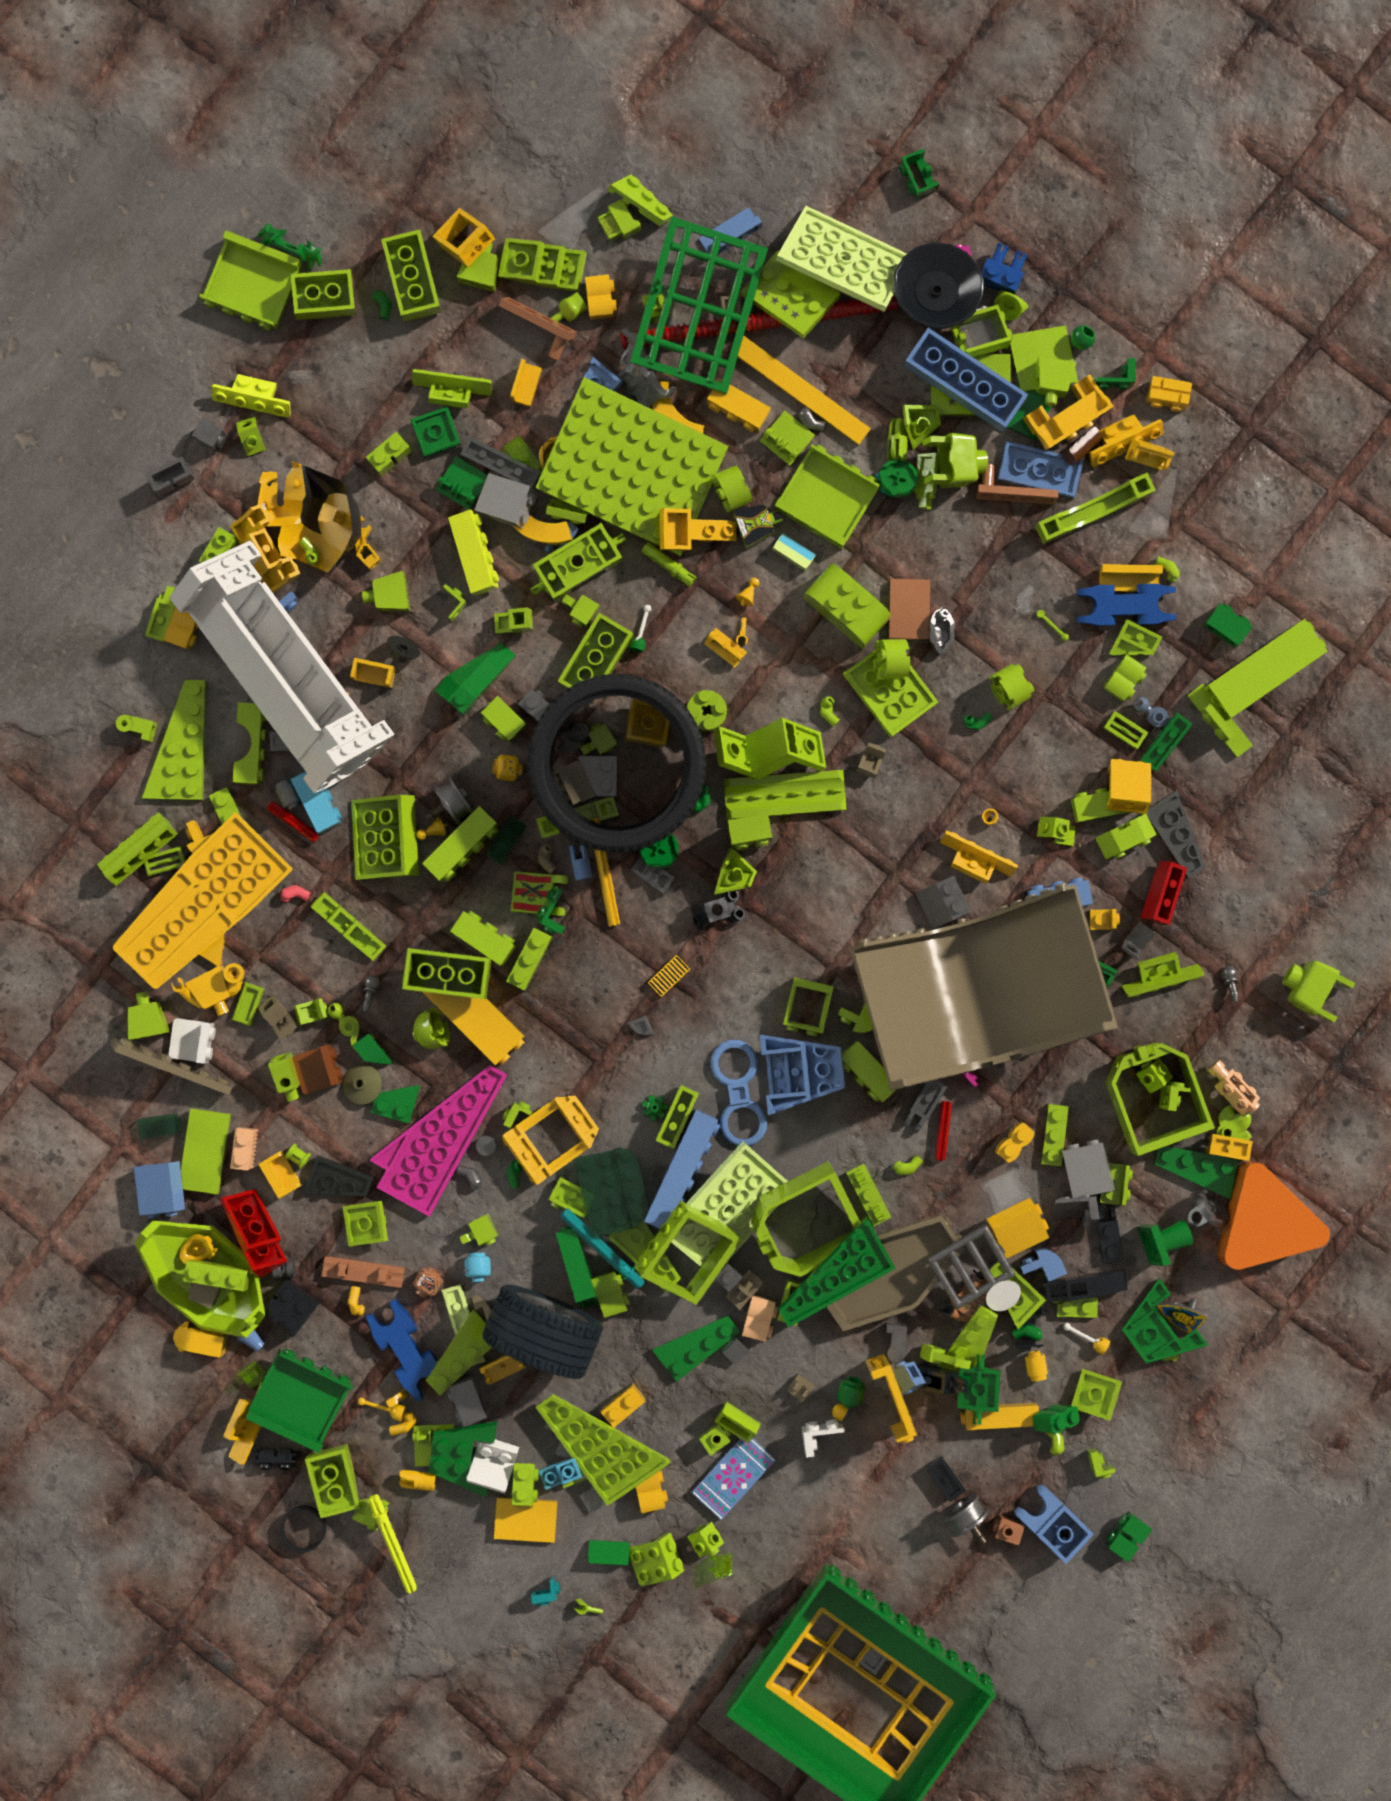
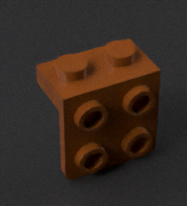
[293,1044,343,1094]

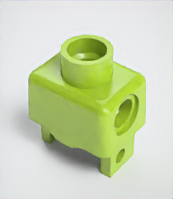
[922,433,988,488]
[1282,961,1355,1022]

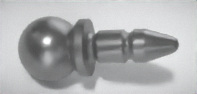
[1221,966,1239,1003]
[363,975,381,1012]

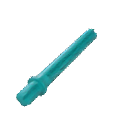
[560,1209,645,1289]

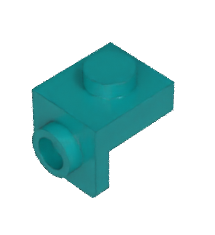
[531,1576,560,1606]

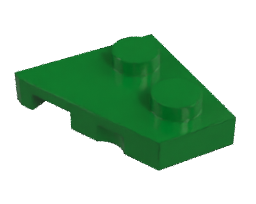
[371,1085,421,1123]

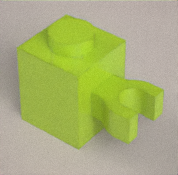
[562,594,600,628]
[580,723,618,756]
[459,1213,499,1246]

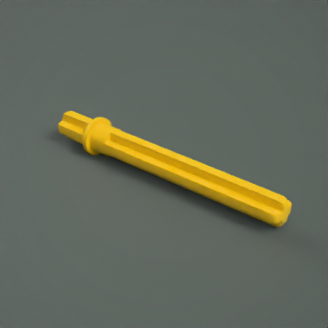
[590,818,620,927]

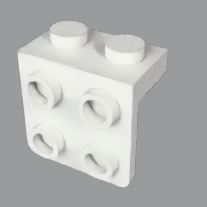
[168,1018,216,1064]

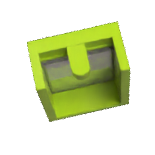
[950,305,1013,358]

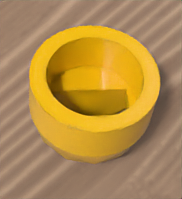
[982,808,999,825]
[832,1404,849,1422]

